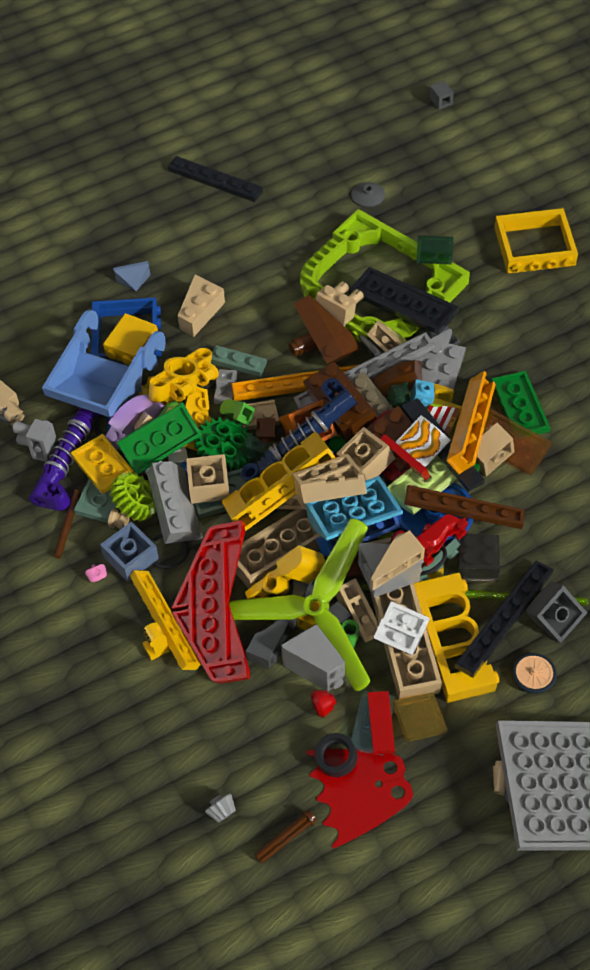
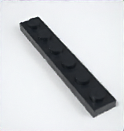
[168,156,263,202]

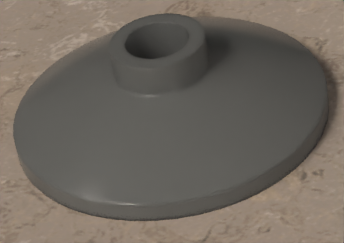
[351,182,385,208]

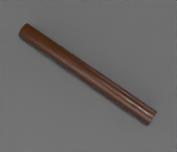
[54,490,81,559]

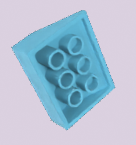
[305,476,403,540]

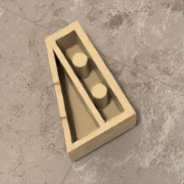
[178,274,225,337]
[293,454,367,504]

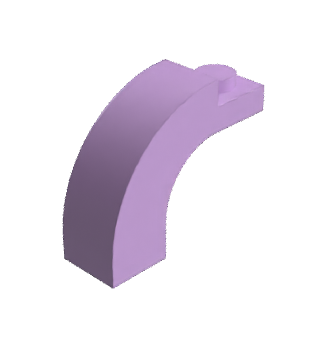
[105,395,165,451]

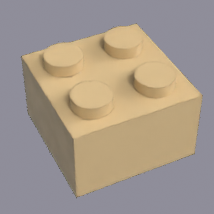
[475,423,515,477]
[336,427,396,480]
[186,454,230,504]

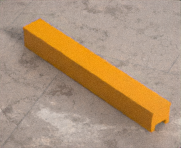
[446,371,496,474]

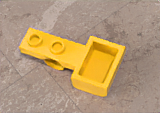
[245,545,325,599]

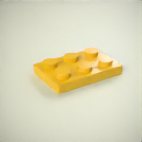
[70,434,134,494]

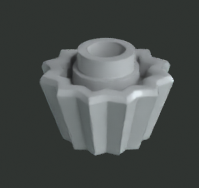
[205,794,236,823]

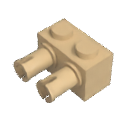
[316,281,363,326]

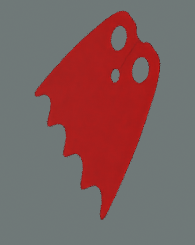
[306,749,413,848]

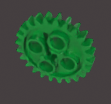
[194,417,256,472]

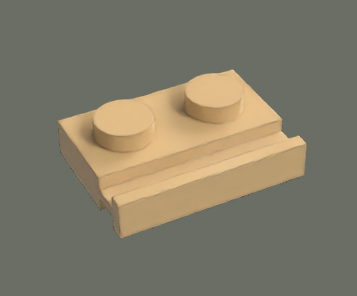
[242,400,280,430]

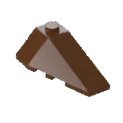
[293,295,360,365]
[371,360,422,398]

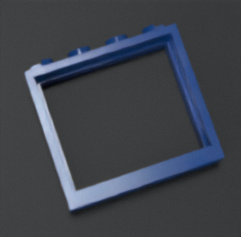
[91,297,162,366]

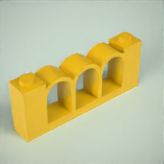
[222,431,336,531]
[414,572,499,703]

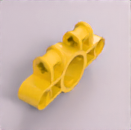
[148,348,219,402]

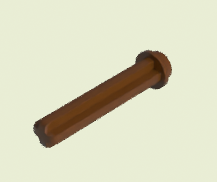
[255,810,317,863]

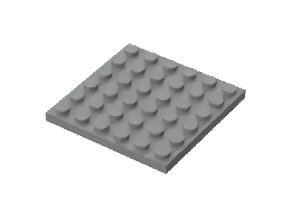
[495,721,590,850]

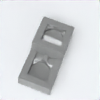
[214,369,237,405]

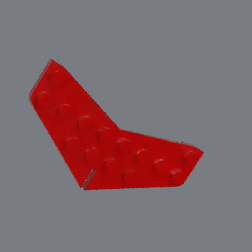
[172,520,250,684]

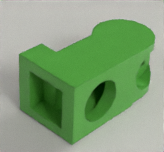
[220,399,255,426]

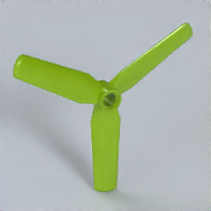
[229,519,370,691]

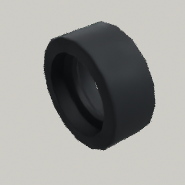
[315,733,358,777]

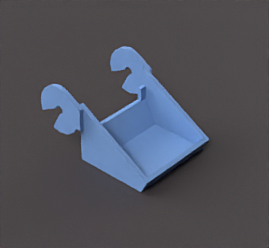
[42,309,165,417]

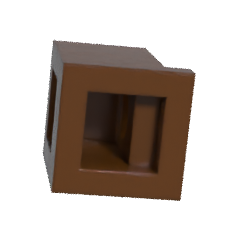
[256,418,276,449]

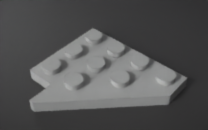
[411,329,466,390]

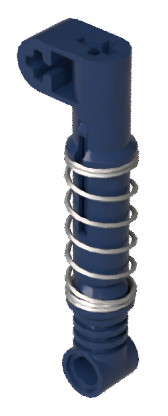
[241,378,357,482]

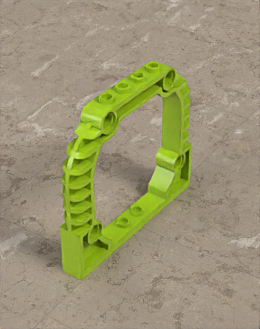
[300,209,470,343]

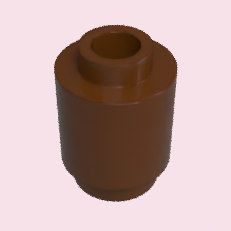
[289,333,316,356]

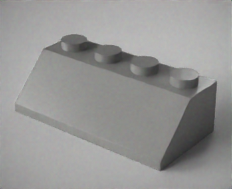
[147,461,203,544]

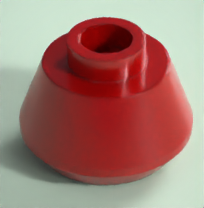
[311,690,336,718]

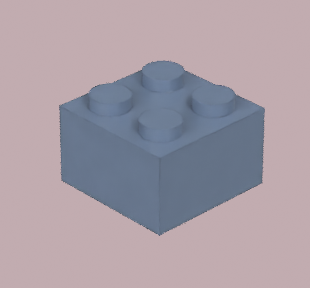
[100,522,159,582]

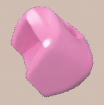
[85,564,107,582]

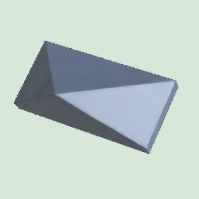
[114,261,150,291]

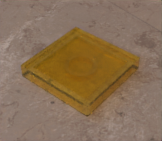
[393,692,447,742]

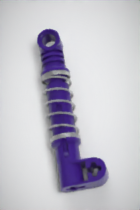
[29,407,100,511]

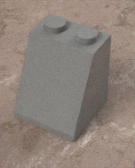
[358,543,424,598]
[281,624,345,691]

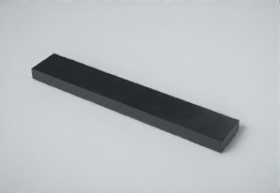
[401,398,485,492]

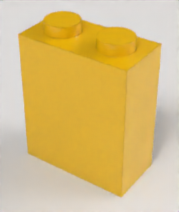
[103,313,158,366]

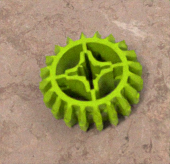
[109,471,157,522]

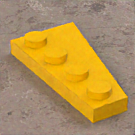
[184,386,211,451]

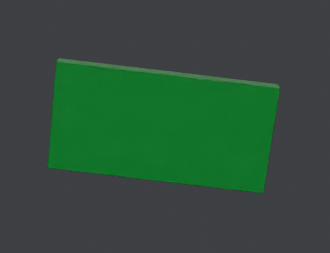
[490,371,551,440]
[116,402,202,474]

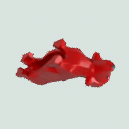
[390,514,468,567]

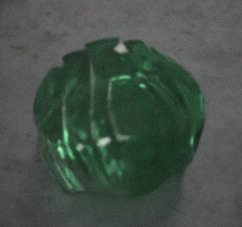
[387,382,410,409]

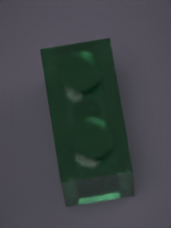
[416,235,453,265]

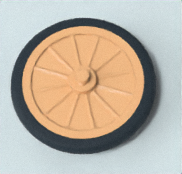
[512,653,557,694]

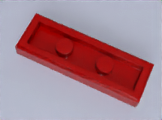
[380,434,430,481]
[367,691,395,755]

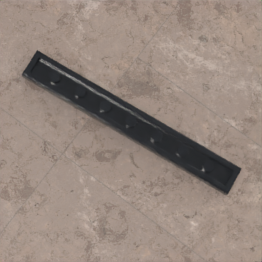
[455,560,554,678]

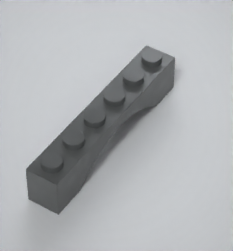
[246,579,315,669]

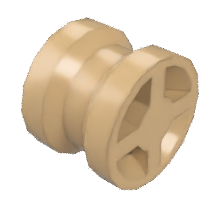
[108,509,130,530]

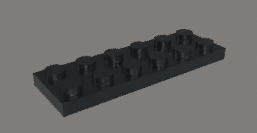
[349,267,459,335]

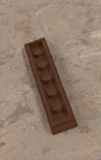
[404,485,525,529]

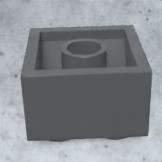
[524,581,587,643]

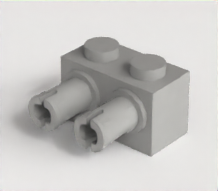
[13,419,58,462]

